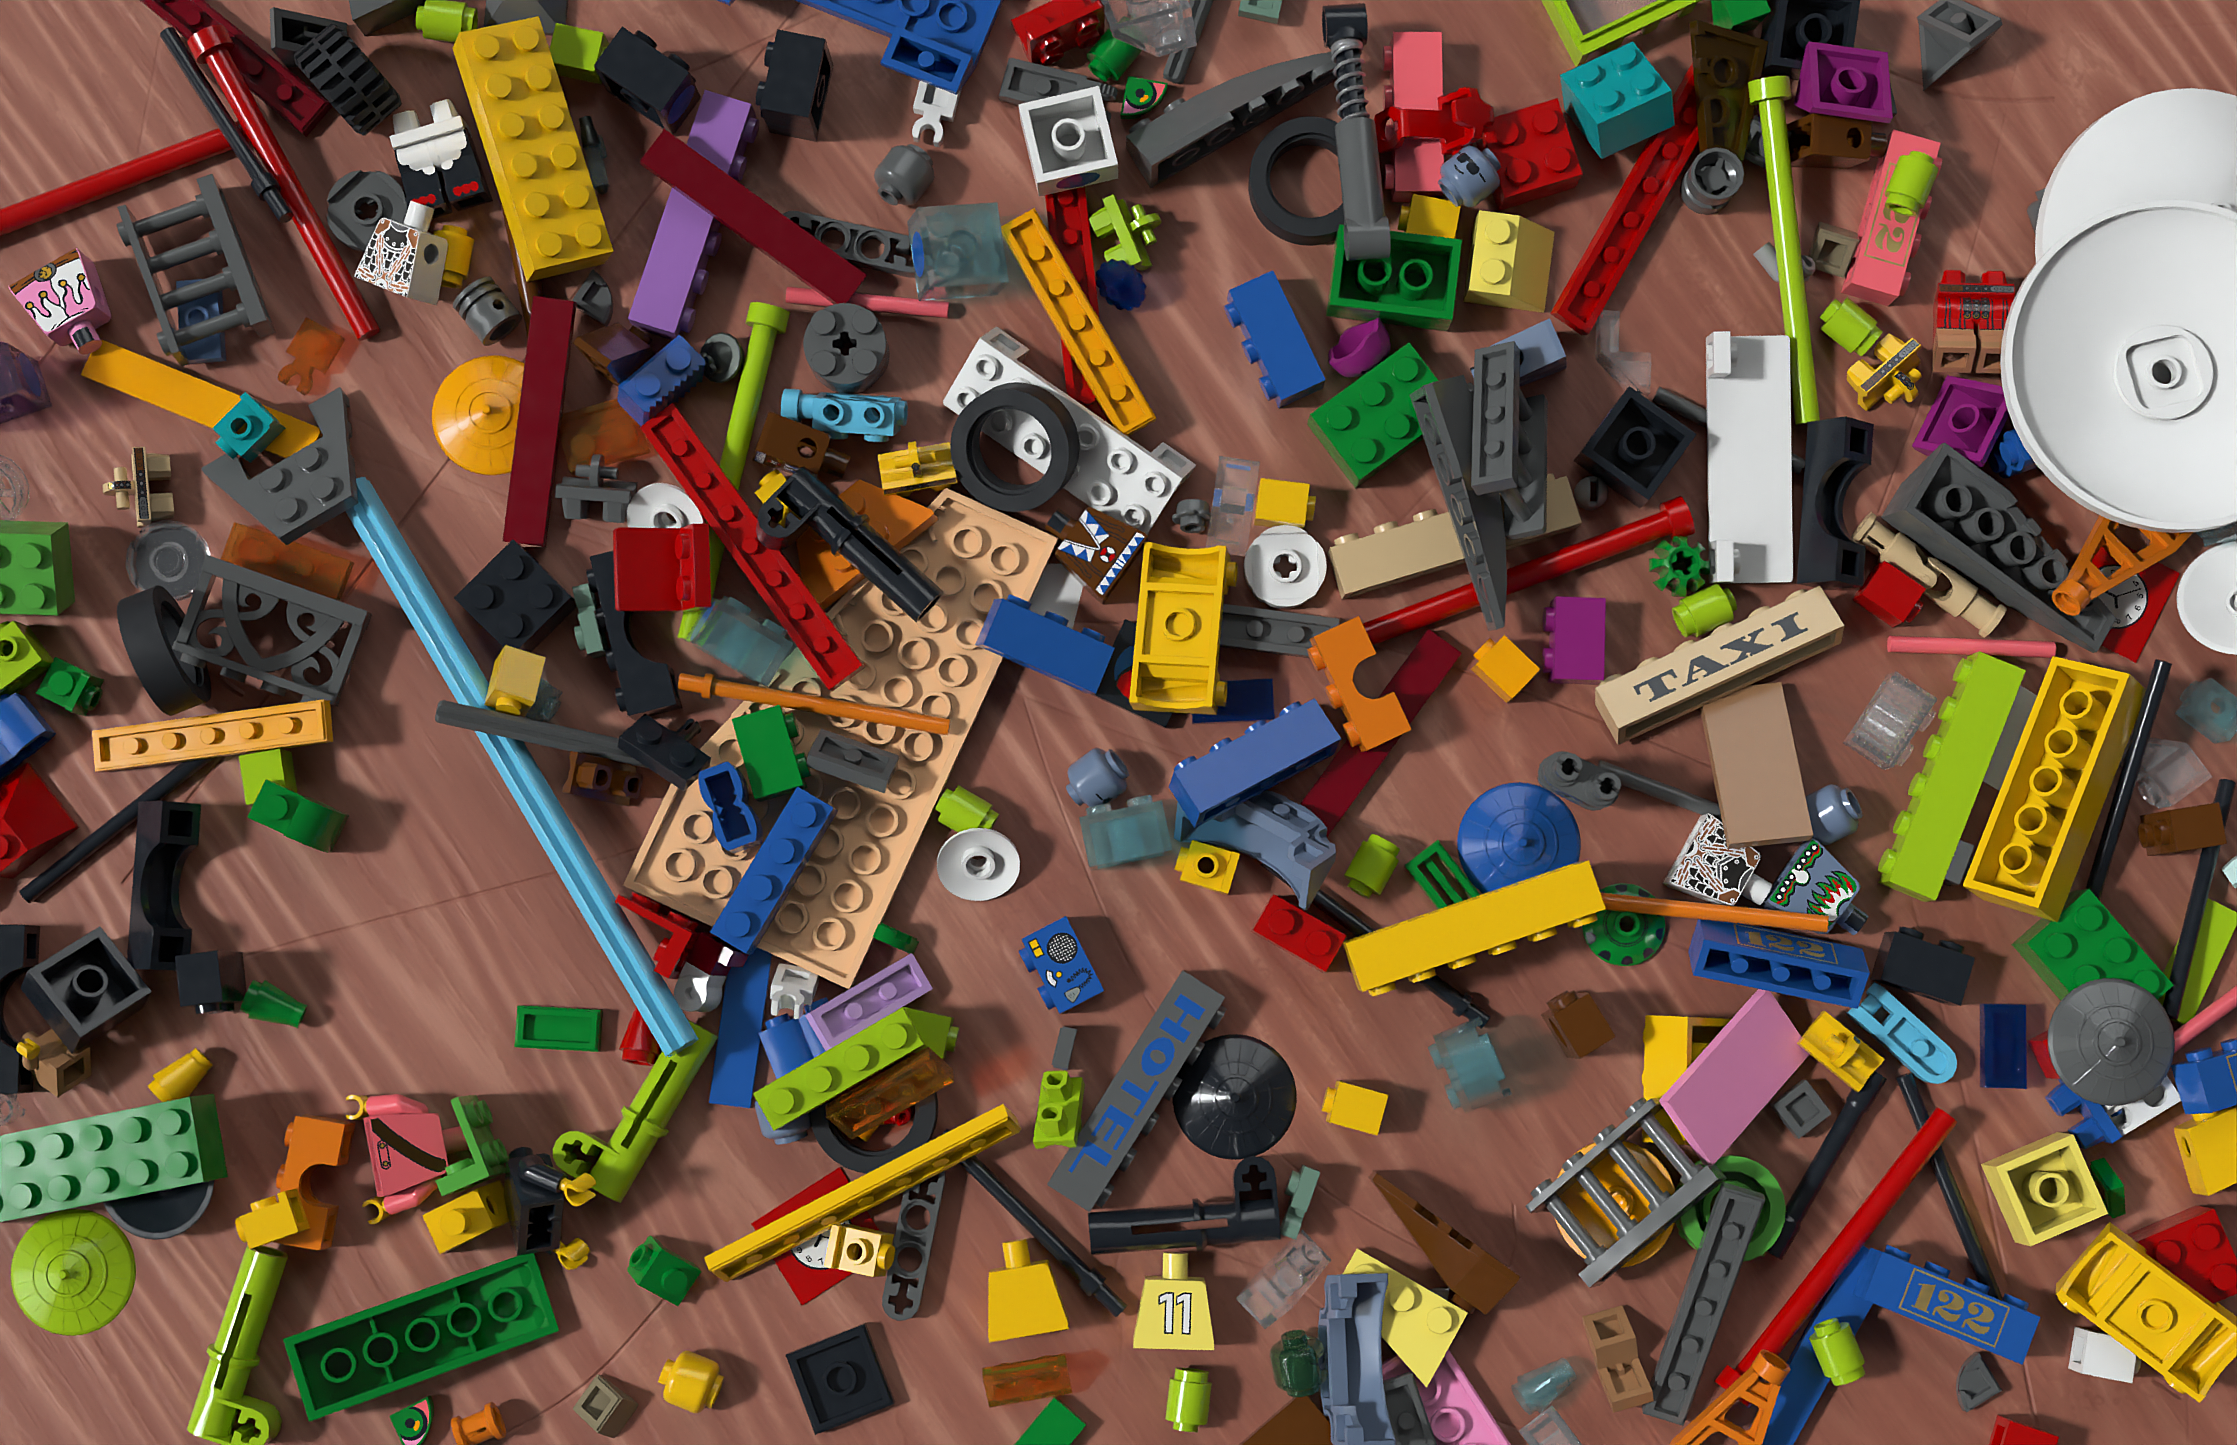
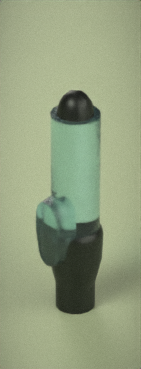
[578,116,610,195]

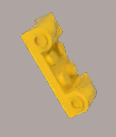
[1129,542,1238,715]
[2056,1222,2237,1403]

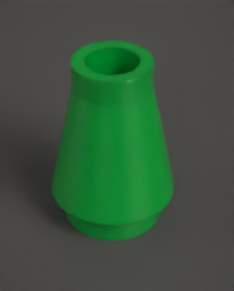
[240,980,308,1028]

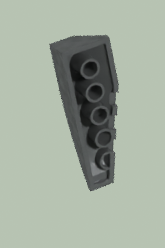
[1126,52,1338,189]
[1410,375,1507,631]
[1881,443,2116,653]

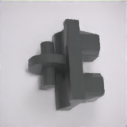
[555,454,638,523]

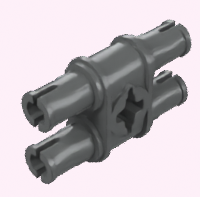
[1537,751,1621,811]

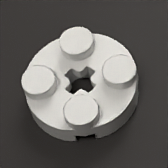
[1244,525,1327,609]

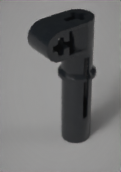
[756,466,944,622]
[1088,1156,1281,1255]

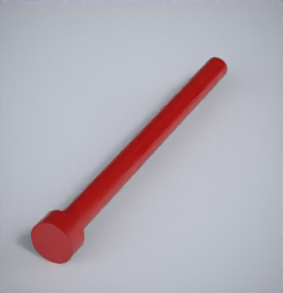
[187,25,381,341]
[0,121,250,236]
[1362,496,1695,645]
[1715,1107,1958,1408]

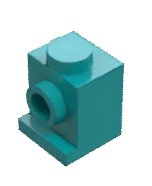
[212,392,286,463]

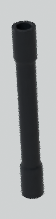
[1767,1071,1887,1260]

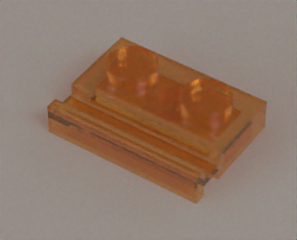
[560,398,651,475]

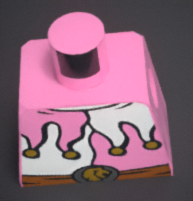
[8,248,111,354]

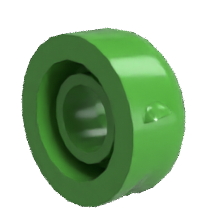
[1675,1154,1786,1262]

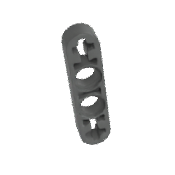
[783,211,931,278]
[882,1170,946,1321]

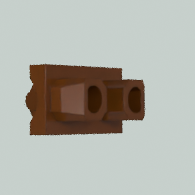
[562,751,643,807]

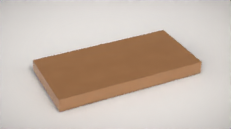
[1700,682,1813,849]

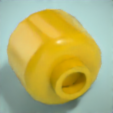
[658,1351,725,1414]

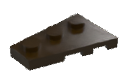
[1689,20,1768,161]

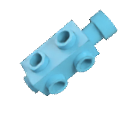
[781,388,908,442]

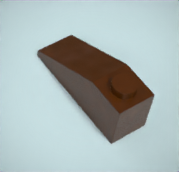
[573,323,656,388]

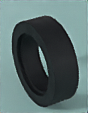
[1248,116,1344,246]
[950,382,1080,512]
[117,585,212,716]
[810,1055,938,1174]

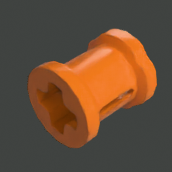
[451,1402,506,1445]

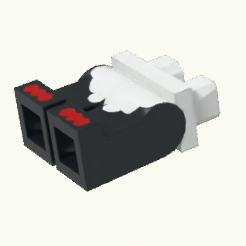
[389,99,493,219]

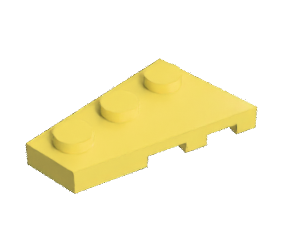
[1343,1249,1468,1388]

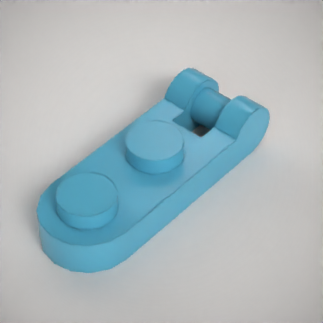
[1847,982,1957,1084]

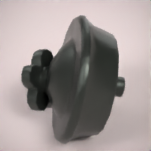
[700,332,745,383]

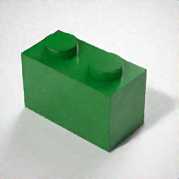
[732,705,811,802]

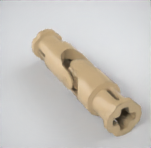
[1851,512,2007,638]

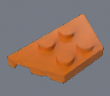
[796,479,939,610]

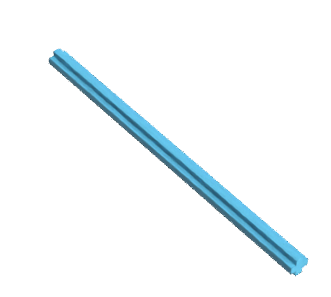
[346,477,698,1057]

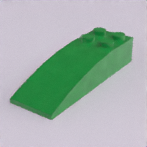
[283,1253,559,1422]

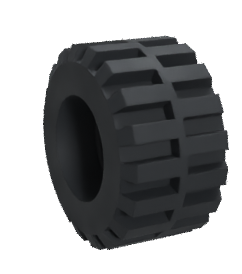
[294,23,402,136]

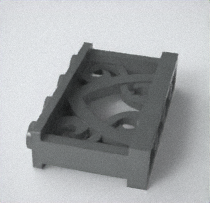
[172,554,372,707]

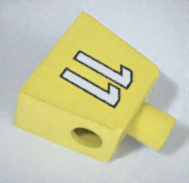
[1133,1252,1214,1350]

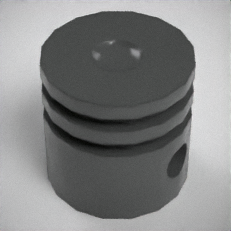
[453,276,522,346]

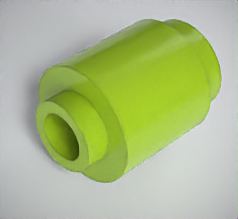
[416,0,478,43]
[1885,151,1939,216]
[1819,297,1883,357]
[1672,584,1737,638]
[935,785,1000,833]
[1344,834,1400,899]
[1809,1318,1865,1386]
[1165,1367,1212,1432]

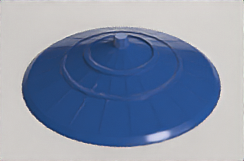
[1457,782,1581,894]

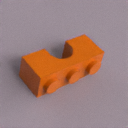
[1307,616,1412,752]
[273,1114,356,1251]

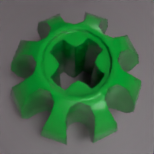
[1649,536,1710,597]

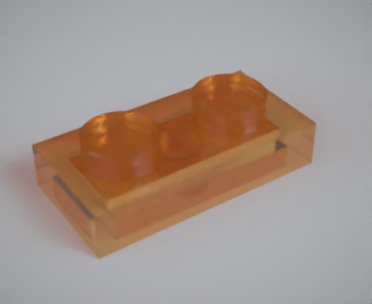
[982,1353,1072,1408]

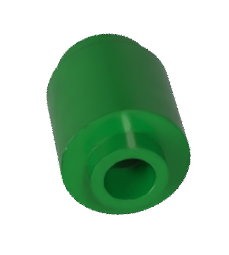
[1087,19,1145,82]

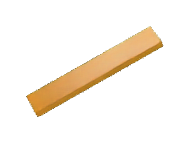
[999,208,1156,436]
[81,339,323,459]
[92,699,333,772]

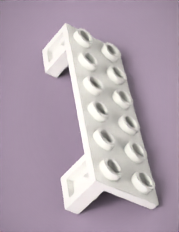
[943,326,1196,535]
[1706,331,1793,584]

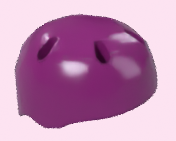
[1328,317,1391,378]

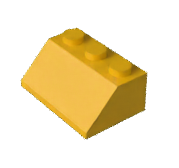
[1642,1015,1732,1145]

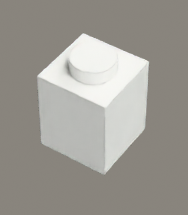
[2068,1327,2141,1383]

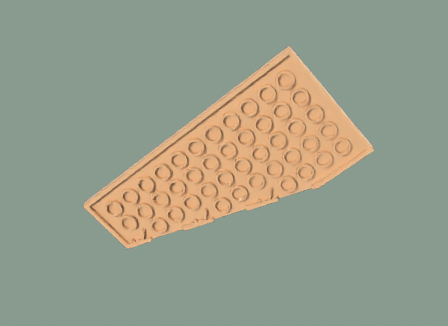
[623,488,1058,989]

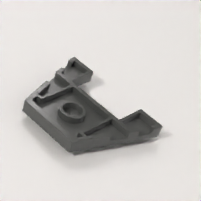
[201,387,358,545]

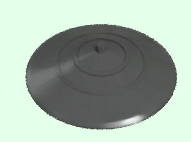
[2047,978,2175,1106]

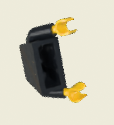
[504,1147,596,1270]

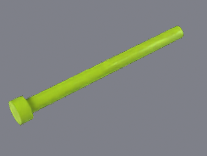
[1748,76,1820,425]
[677,302,790,643]

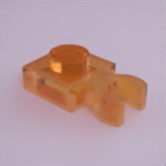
[278,317,345,396]

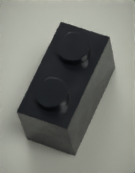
[1870,926,1975,1006]
[175,950,247,1014]

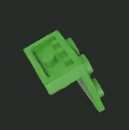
[435,1095,508,1196]

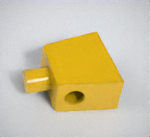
[2174,1105,2237,1196]
[422,1180,509,1254]
[988,1238,1069,1343]

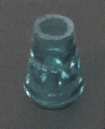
[1511,1358,1577,1415]

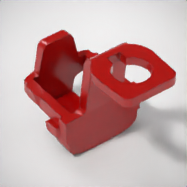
[1374,87,1494,156]

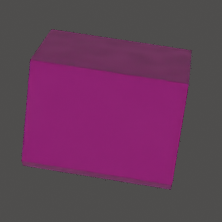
[1794,41,1893,123]
[1912,375,2009,468]

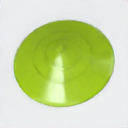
[11,1209,136,1336]

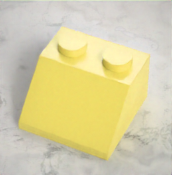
[1463,210,1555,313]

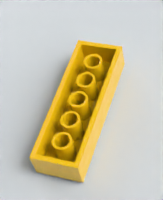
[452,16,614,282]
[1963,656,2146,922]
[1342,860,1606,997]

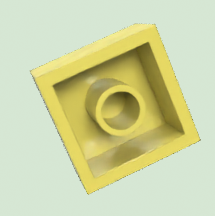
[1981,1132,2108,1247]

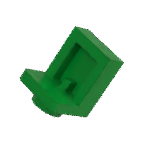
[627,1235,701,1306]

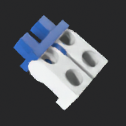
[2045,1075,2181,1149]

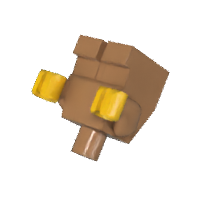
[16,1029,91,1098]

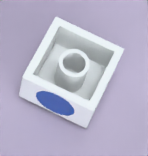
[1018,86,1118,197]

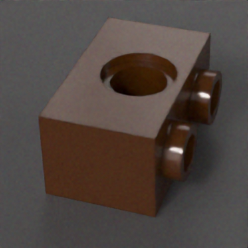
[2138,802,2227,856]
[1541,990,1616,1059]

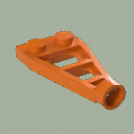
[2052,515,2194,616]
[1669,1350,1791,1445]

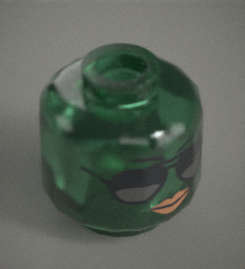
[1269,1330,1328,1397]

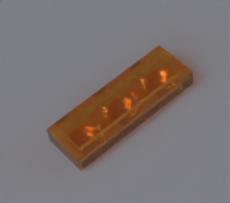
[221,522,354,601]
[826,1046,954,1140]

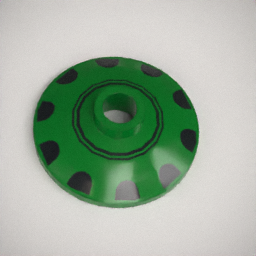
[1582,883,1665,966]

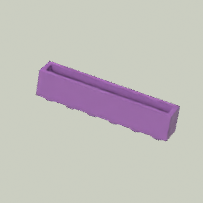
[628,90,759,340]

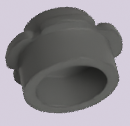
[1172,499,1212,533]

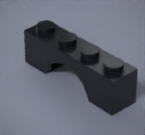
[1797,416,1874,590]
[586,551,682,720]
[127,801,201,971]
[0,924,40,1094]

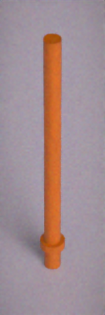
[678,673,951,735]
[1601,893,1829,932]

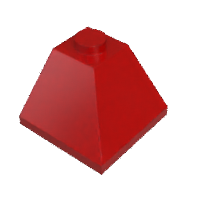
[0,763,79,879]

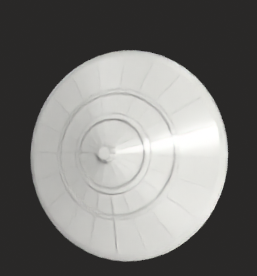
[2177,540,2237,655]

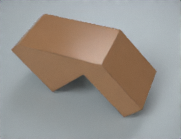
[1582,1305,1654,1413]

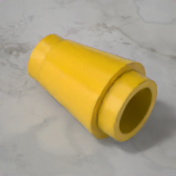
[147,1048,213,1102]

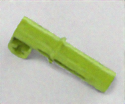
[553,1019,718,1203]
[187,1245,288,1445]

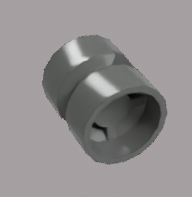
[1680,147,1744,215]

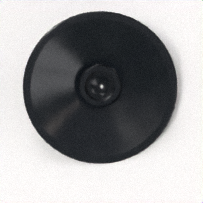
[1172,1034,1297,1160]
[103,1180,215,1240]

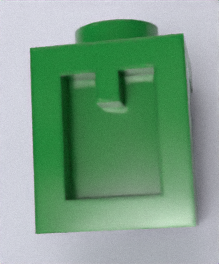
[36,657,104,717]

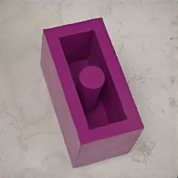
[1542,596,1606,685]

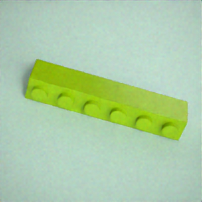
[1878,651,2026,902]

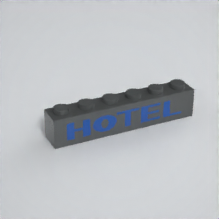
[1047,970,1227,1212]

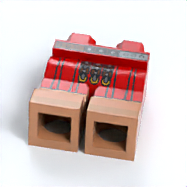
[1932,270,2015,374]

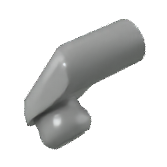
[1753,242,1816,283]

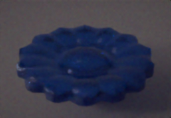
[1096,259,1147,311]

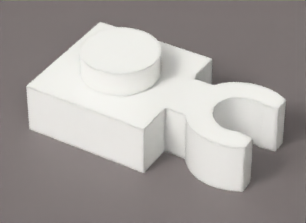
[912,81,961,147]
[770,963,819,1019]

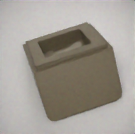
[1808,222,1859,278]
[573,1374,638,1438]

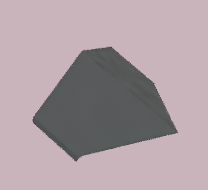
[1917,0,2003,91]

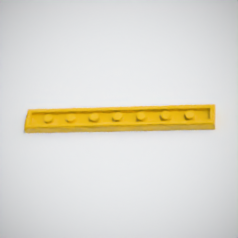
[704,1104,1022,1282]

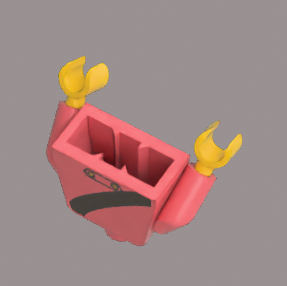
[345,1094,469,1224]

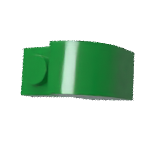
[247,779,349,853]

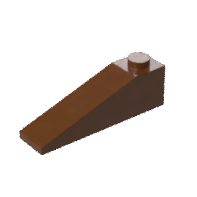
[1369,1171,1521,1315]

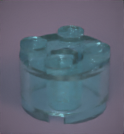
[1428,1016,1513,1114]

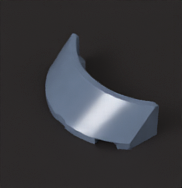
[1174,790,1336,910]
[1318,1273,1396,1445]

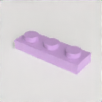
[805,953,933,1051]

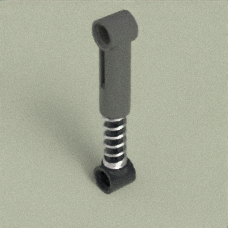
[1322,3,1391,261]

